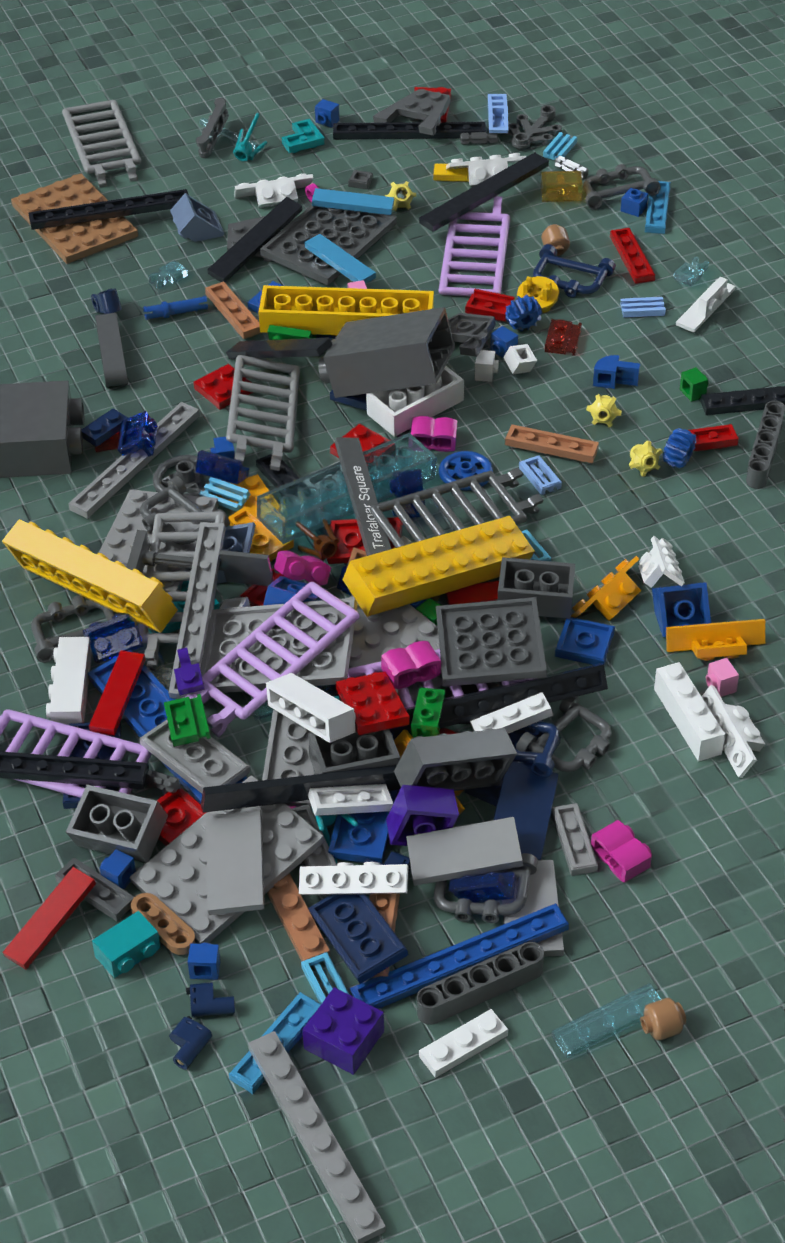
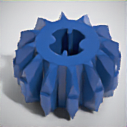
[505,294,542,331]
[662,428,696,468]

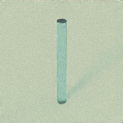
[199,118,259,150]

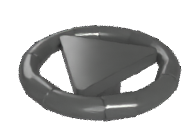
[153,455,220,496]

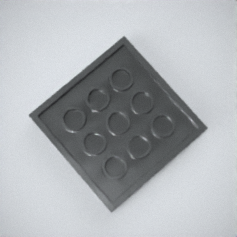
[436,597,547,687]

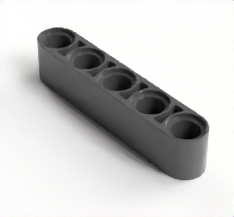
[95,313,128,387]
[746,401,785,489]
[417,942,544,1025]

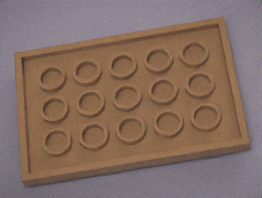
[11,174,138,264]

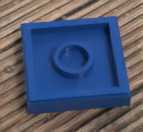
[555,617,615,665]

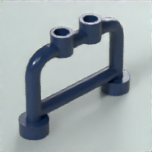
[533,244,616,298]
[508,720,560,777]

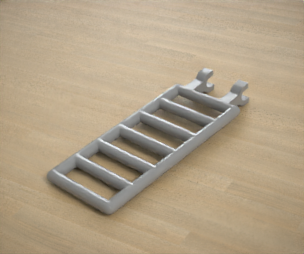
[62,100,141,187]
[226,355,300,471]
[137,511,225,669]

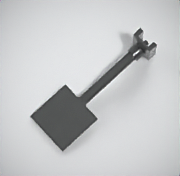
[126,530,274,586]

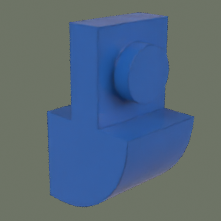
[593,355,640,389]

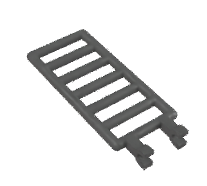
[370,467,544,548]

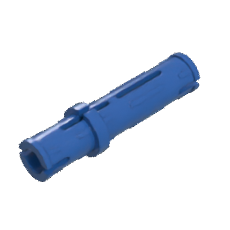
[143,296,208,320]

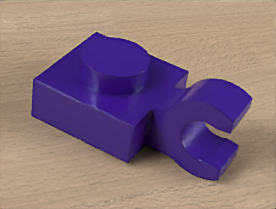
[174,647,205,696]

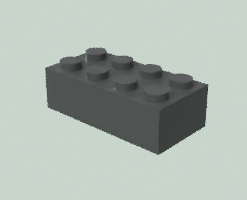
[394,728,517,791]

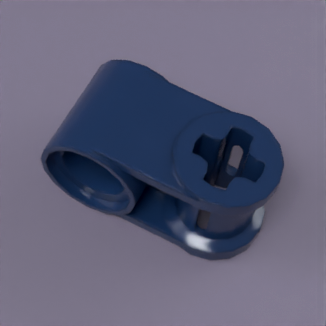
[91,288,122,314]

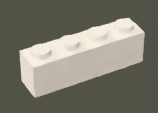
[46,637,92,725]
[654,662,725,762]
[266,673,356,743]

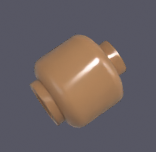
[541,224,570,256]
[640,998,686,1040]

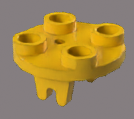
[517,276,559,313]

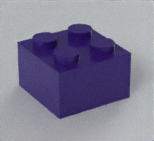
[386,785,459,846]
[302,987,384,1075]

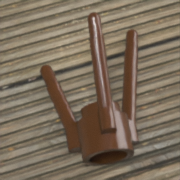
[295,519,339,561]

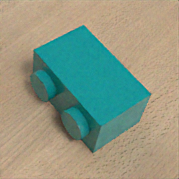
[92,911,161,978]

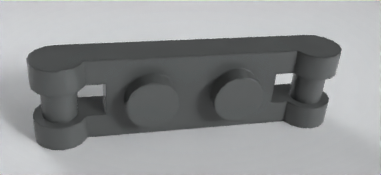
[196,98,229,158]

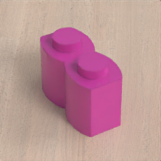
[410,416,457,452]
[274,551,331,585]
[381,641,441,689]
[591,820,652,883]

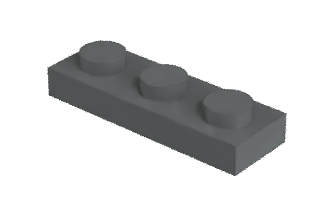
[55,858,134,921]

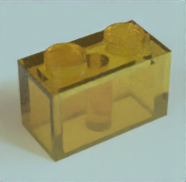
[540,171,583,202]

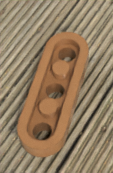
[131,893,196,955]

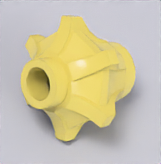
[385,181,416,211]
[586,394,622,427]
[629,441,663,476]

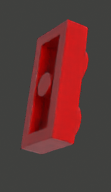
[688,424,739,451]

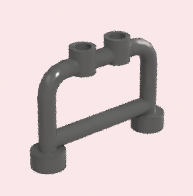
[583,164,661,210]
[140,476,230,545]
[31,595,128,663]
[516,697,611,772]
[434,853,538,923]

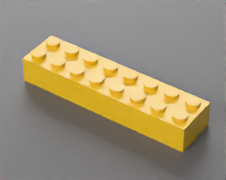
[258,285,434,336]
[342,516,535,617]
[2,519,178,633]

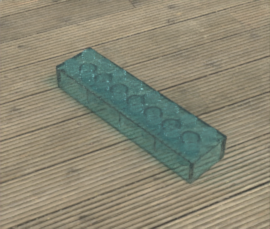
[257,433,437,544]

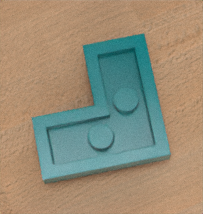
[282,119,325,153]

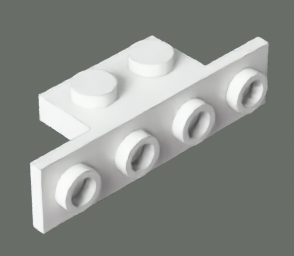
[446,153,526,186]
[234,174,313,208]
[676,277,736,332]
[639,536,685,588]
[701,685,765,778]
[299,862,408,895]

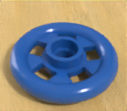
[439,451,493,491]

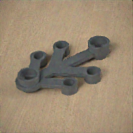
[508,105,562,150]

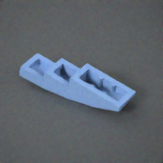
[488,94,508,133]

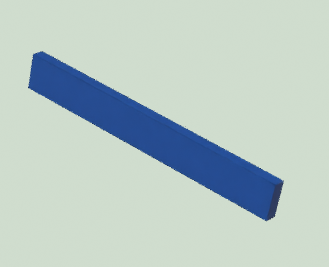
[350,903,569,1009]

